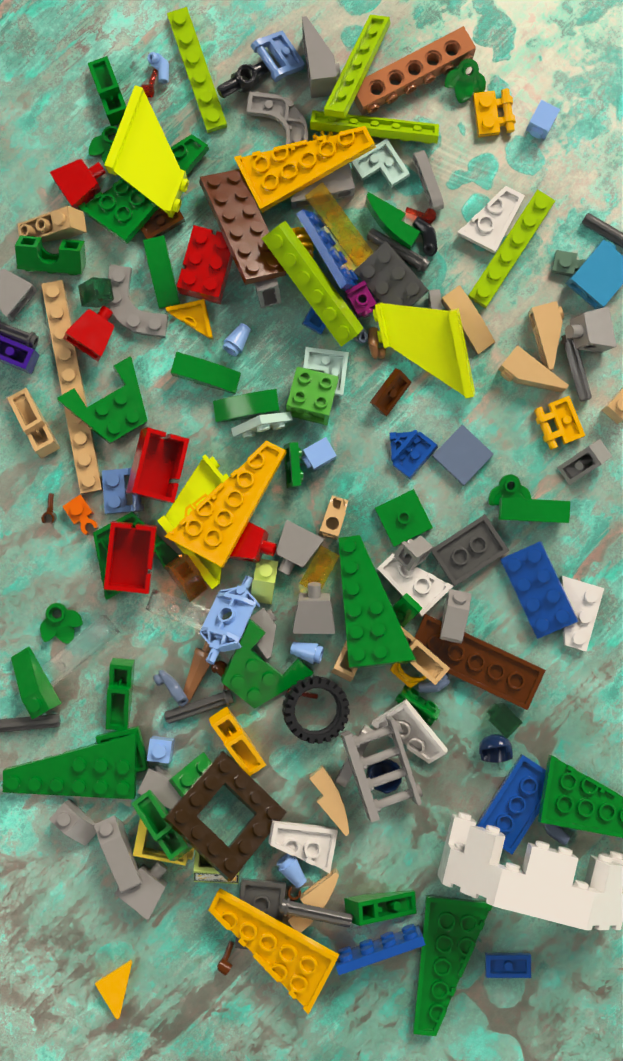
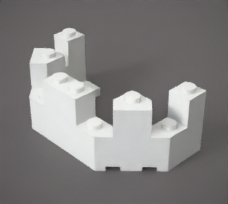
[437,812,623,930]

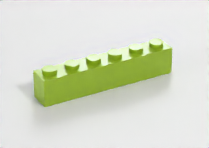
[262,221,363,347]

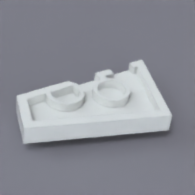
[377,553,453,617]
[371,699,448,764]

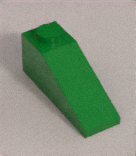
[11,646,62,720]
[344,890,417,926]

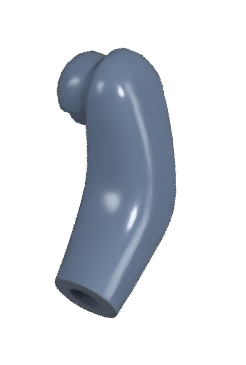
[153,670,189,706]
[544,823,571,846]

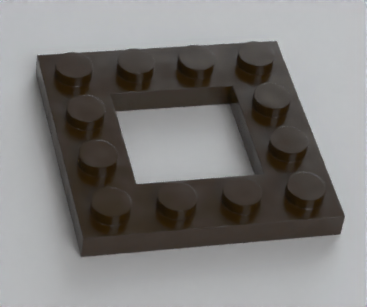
[163,751,287,882]

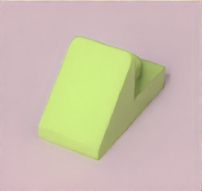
[251,559,279,605]

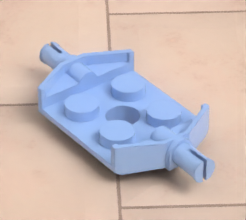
[199,575,260,665]

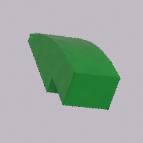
[88,56,126,126]
[365,192,420,250]
[143,235,180,309]
[171,352,241,394]
[213,389,280,423]
[499,498,570,523]
[106,658,135,730]
[131,790,193,861]

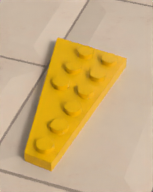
[234,126,376,213]
[164,441,287,568]
[208,888,339,1015]

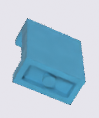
[565,240,623,310]

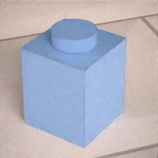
[526,100,560,140]
[302,437,337,471]
[147,736,175,764]

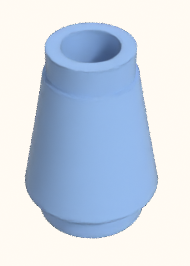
[222,323,251,356]
[290,641,324,665]
[277,854,307,888]

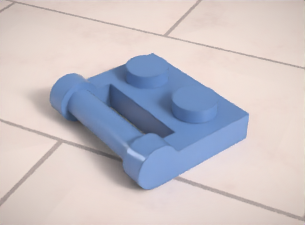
[251,30,306,82]
[102,467,144,514]

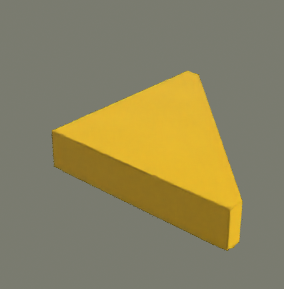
[165,299,213,340]
[95,959,133,1020]

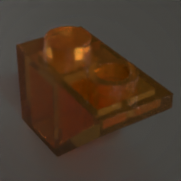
[164,554,207,602]

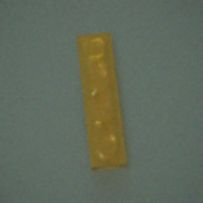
[304,182,374,267]

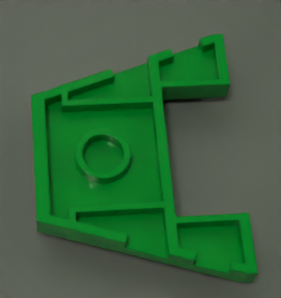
[57,356,147,444]
[93,511,182,600]
[221,619,314,709]

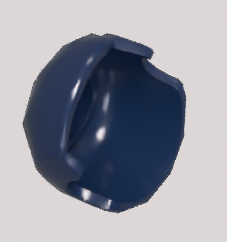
[479,734,513,763]
[366,759,402,794]

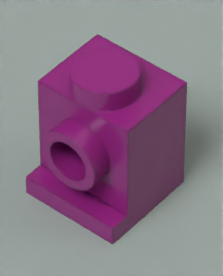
[345,281,377,319]

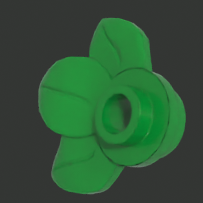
[444,59,486,103]
[89,126,118,164]
[488,474,531,506]
[40,603,83,644]

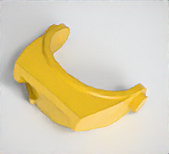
[390,663,427,688]

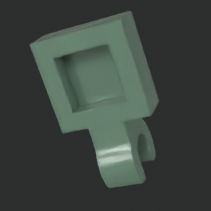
[551,250,586,276]

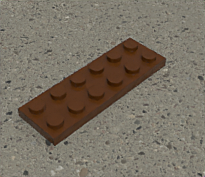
[199,169,287,285]
[414,614,546,710]

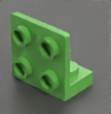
[286,367,339,425]

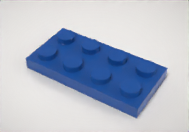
[296,209,358,290]
[500,541,578,639]
[476,754,546,855]
[336,924,426,975]

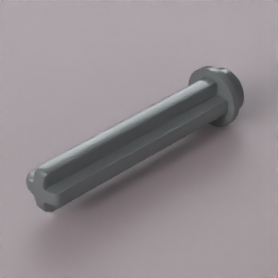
[582,213,623,248]
[367,228,431,272]
[0,322,39,348]
[560,335,592,402]
[164,689,234,724]
[0,714,61,732]
[280,898,352,928]

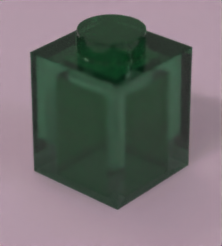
[78,277,114,308]
[485,702,523,738]

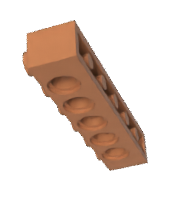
[354,26,476,116]

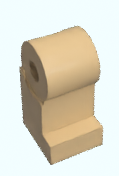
[319,495,349,540]

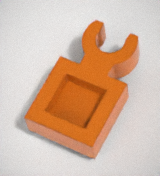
[62,494,99,535]

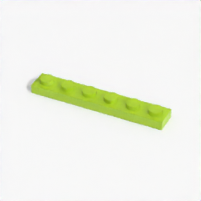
[167,7,227,134]
[324,14,391,118]
[310,110,439,144]
[468,189,555,309]

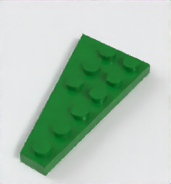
[78,134,209,244]
[338,535,417,669]
[3,732,137,799]
[538,755,623,838]
[413,895,493,1036]

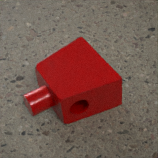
[49,159,106,210]
[63,306,115,362]
[229,522,277,563]

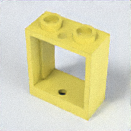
[133,818,194,866]

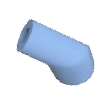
[147,52,169,84]

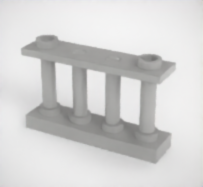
[340,716,423,823]

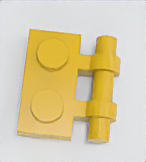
[473,88,516,138]
[534,396,586,450]

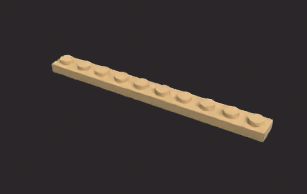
[41,280,103,494]

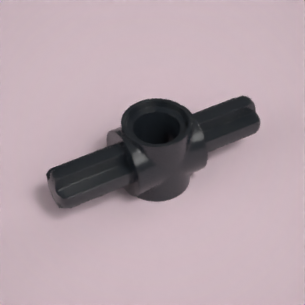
[217,61,270,98]

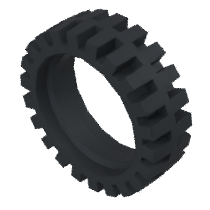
[282,676,350,744]

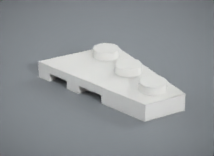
[456,186,525,254]
[561,576,604,651]
[268,820,338,874]

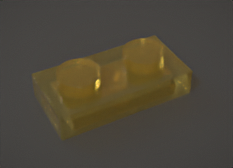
[299,545,340,589]

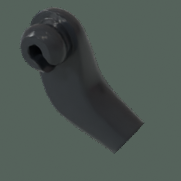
[412,217,438,256]

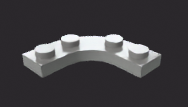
[247,91,308,144]
[106,265,169,338]

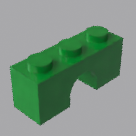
[15,235,86,275]

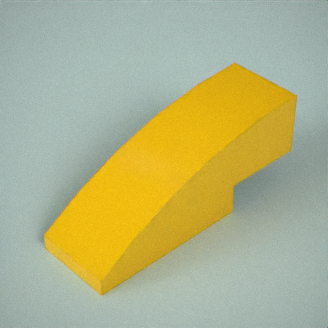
[209,706,266,776]

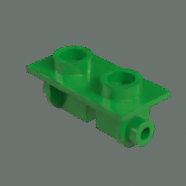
[395,685,440,726]

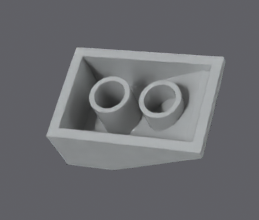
[302,16,340,98]

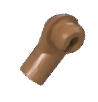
[368,327,386,360]

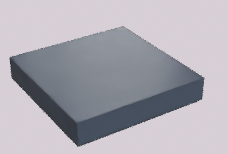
[432,424,493,486]

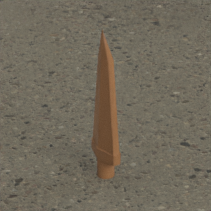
[179,641,211,707]

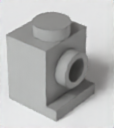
[394,536,433,571]

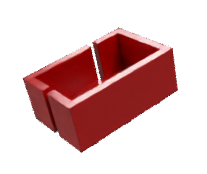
[177,225,233,304]
[126,427,189,503]
[104,521,157,594]

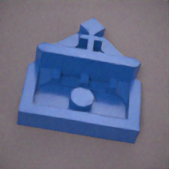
[390,430,438,479]

